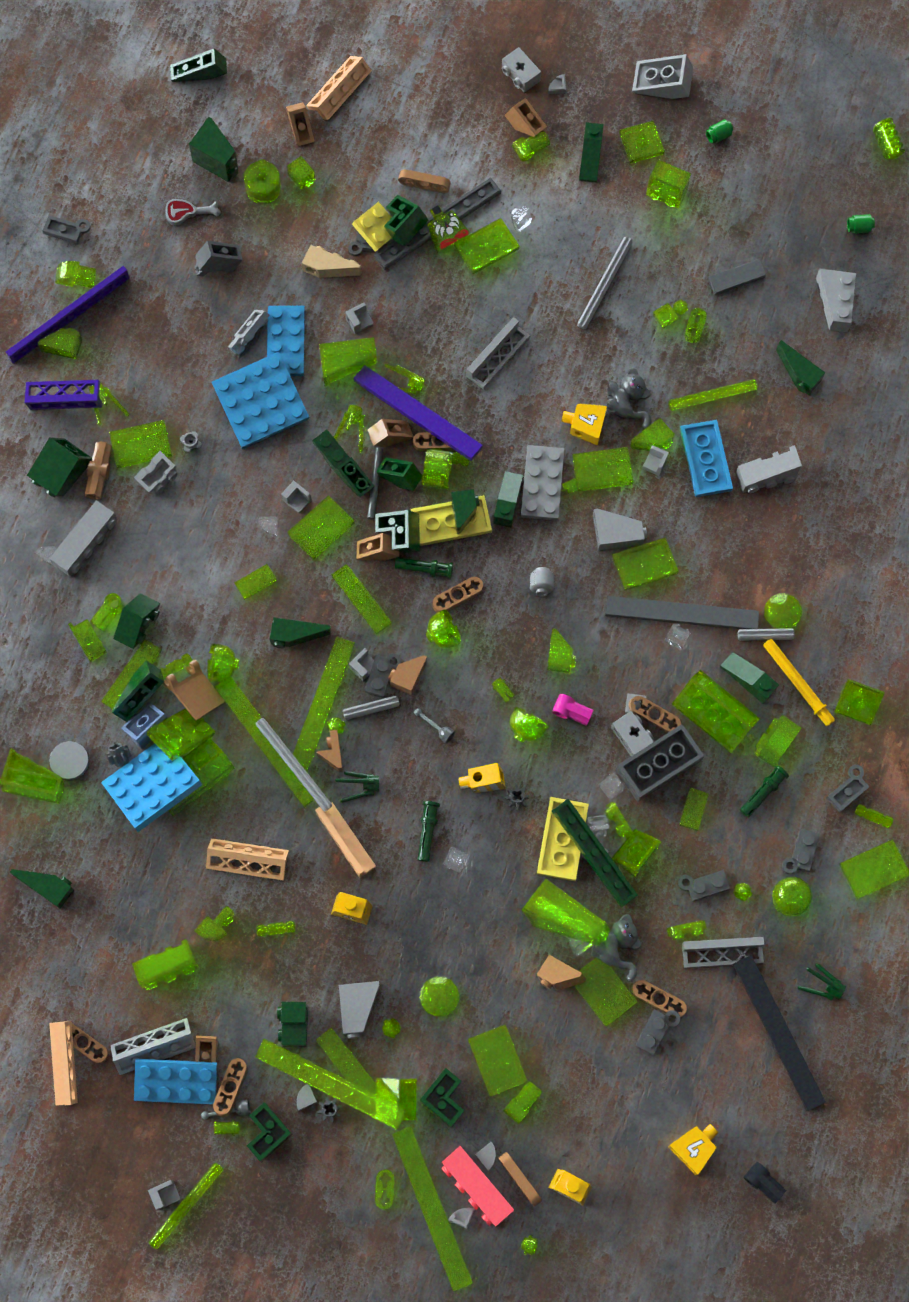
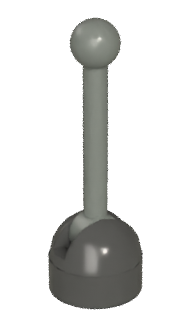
[414,708,455,744]
[201,1099,251,1119]

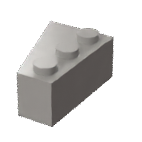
[816,269,856,332]
[736,445,802,493]

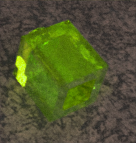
[287,156,315,190]

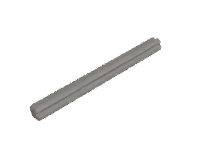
[577,237,632,329]
[256,718,332,811]

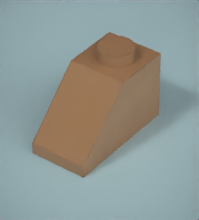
[505,98,547,137]
[286,102,315,146]
[368,419,413,447]
[356,533,399,561]
[388,655,427,696]
[537,955,587,990]

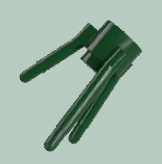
[335,771,379,803]
[798,963,846,1001]

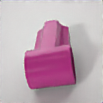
[552,694,594,726]

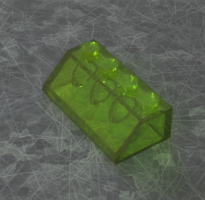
[672,670,760,753]
[168,737,235,816]

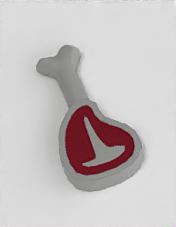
[166,199,221,226]

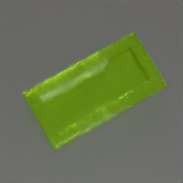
[234,564,277,600]
[679,788,709,831]

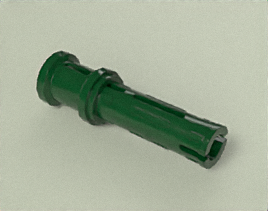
[395,557,453,579]
[740,765,789,818]
[417,801,440,862]

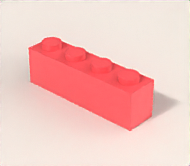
[441,1146,514,1227]

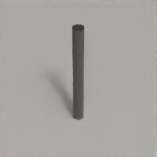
[367,447,383,520]

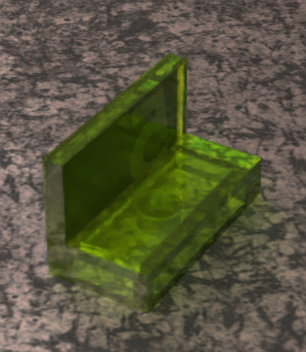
[68,619,107,662]

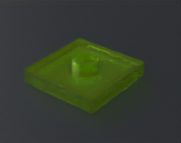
[619,121,665,164]

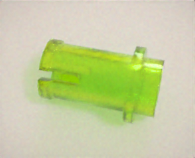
[492,677,515,703]
[214,1120,240,1136]

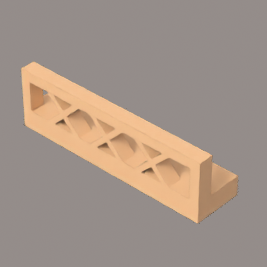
[306,56,372,120]
[315,802,376,878]
[206,838,289,880]
[49,1021,78,1105]

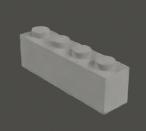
[49,500,117,577]

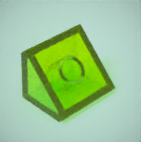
[834,679,885,725]
[612,829,662,878]
[375,1078,417,1121]

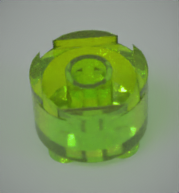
[243,159,281,203]
[421,448,453,489]

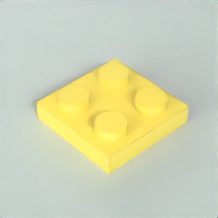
[352,201,392,252]

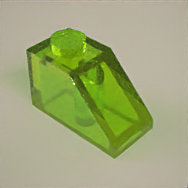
[38,328,82,360]
[630,418,674,451]
[547,628,576,673]

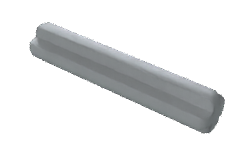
[737,628,795,641]
[343,696,400,720]

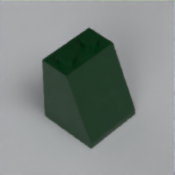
[189,117,239,182]
[27,437,92,497]

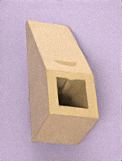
[302,245,361,278]

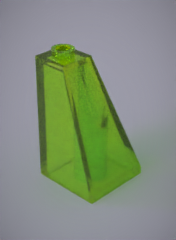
[522,879,610,946]

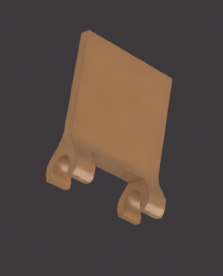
[163,660,225,721]

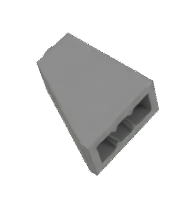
[593,509,647,551]
[339,981,380,1039]

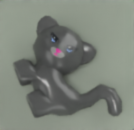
[606,368,651,429]
[591,914,641,982]

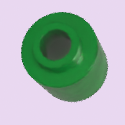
[706,119,734,144]
[847,214,875,234]

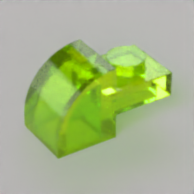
[55,261,96,288]
[194,906,234,941]

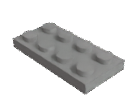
[521,445,564,521]

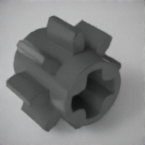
[106,743,132,767]
[505,785,529,810]
[317,1097,343,1123]

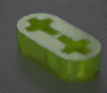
[684,308,706,343]
[375,1169,395,1210]

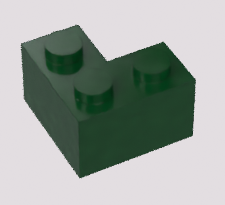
[384,195,429,246]
[375,510,420,553]
[113,593,160,649]
[277,1002,308,1047]
[420,1068,464,1128]
[247,1102,293,1162]

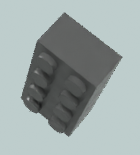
[616,724,704,802]

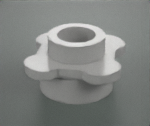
[180,432,202,452]

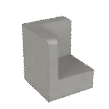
[345,302,373,334]
[642,445,669,476]
[281,480,312,513]
[349,648,374,681]
[148,1180,180,1210]

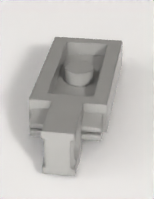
[228,309,270,355]

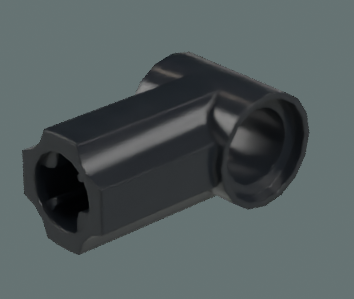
[743,1162,787,1204]

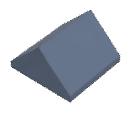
[121,702,170,749]

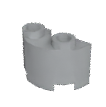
[134,451,178,494]

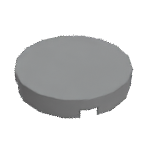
[49,741,89,780]

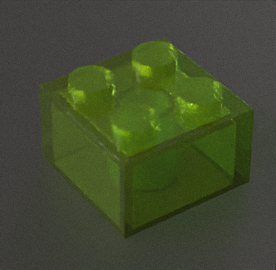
[646,160,691,208]
[755,715,801,767]

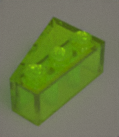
[319,337,377,387]
[0,748,65,804]
[132,939,199,990]

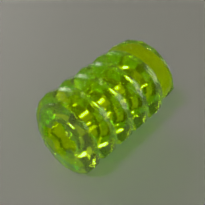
[873,117,905,159]

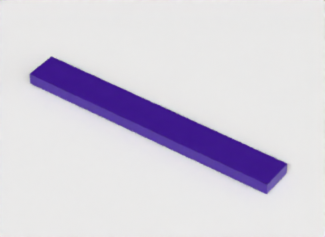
[6,266,130,364]
[353,365,483,461]

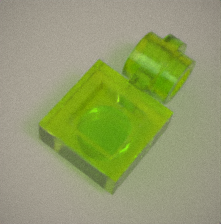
[653,299,688,329]

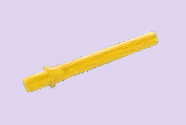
[763,639,835,726]

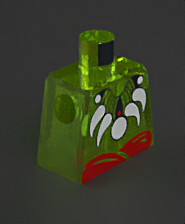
[427,205,470,252]

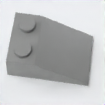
[632,54,693,99]

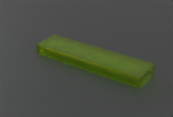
[331,564,392,635]
[101,639,162,709]
[316,1027,381,1104]

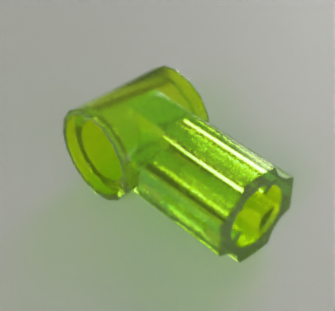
[512,131,550,162]
[90,593,125,632]
[503,1081,542,1124]

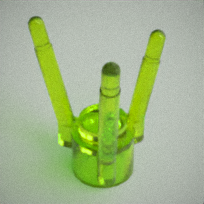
[384,364,426,394]
[88,382,129,426]
[334,405,365,452]

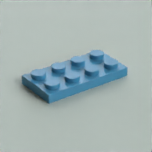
[267,306,305,376]
[680,420,733,497]
[134,1059,217,1104]

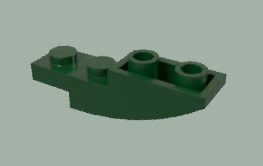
[312,429,375,498]

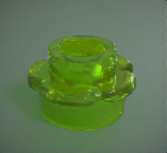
[561,478,579,494]
[326,717,346,734]
[733,883,752,901]
[382,1018,401,1038]
[521,1235,538,1255]

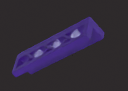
[24,380,103,410]

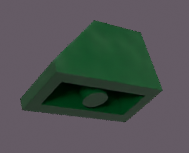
[376,457,423,491]
[451,489,480,534]

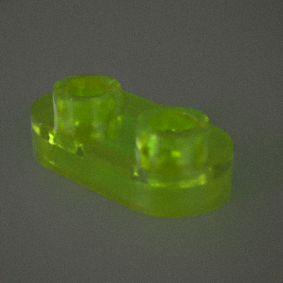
[604,801,633,839]
[667,920,707,940]

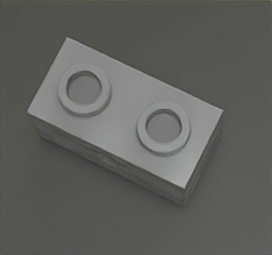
[502,47,541,92]
[611,711,654,756]

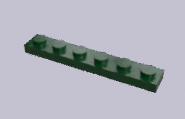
[552,799,638,907]

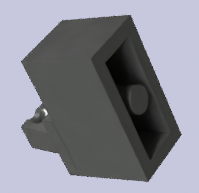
[195,241,243,277]

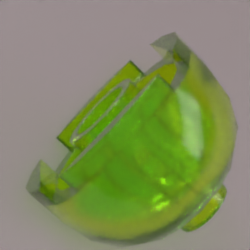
[426,609,461,648]
[207,643,239,682]
[509,706,549,742]
[772,876,812,917]

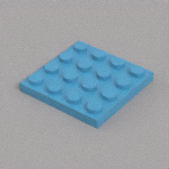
[211,352,310,449]
[101,736,202,832]

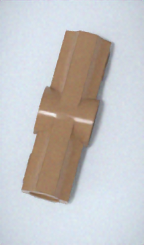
[85,442,112,500]

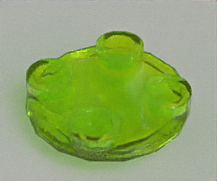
[764,593,802,629]
[419,976,459,1017]

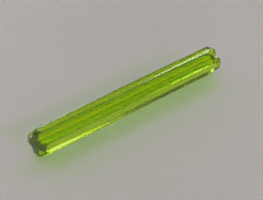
[668,379,757,411]
[149,1163,223,1249]

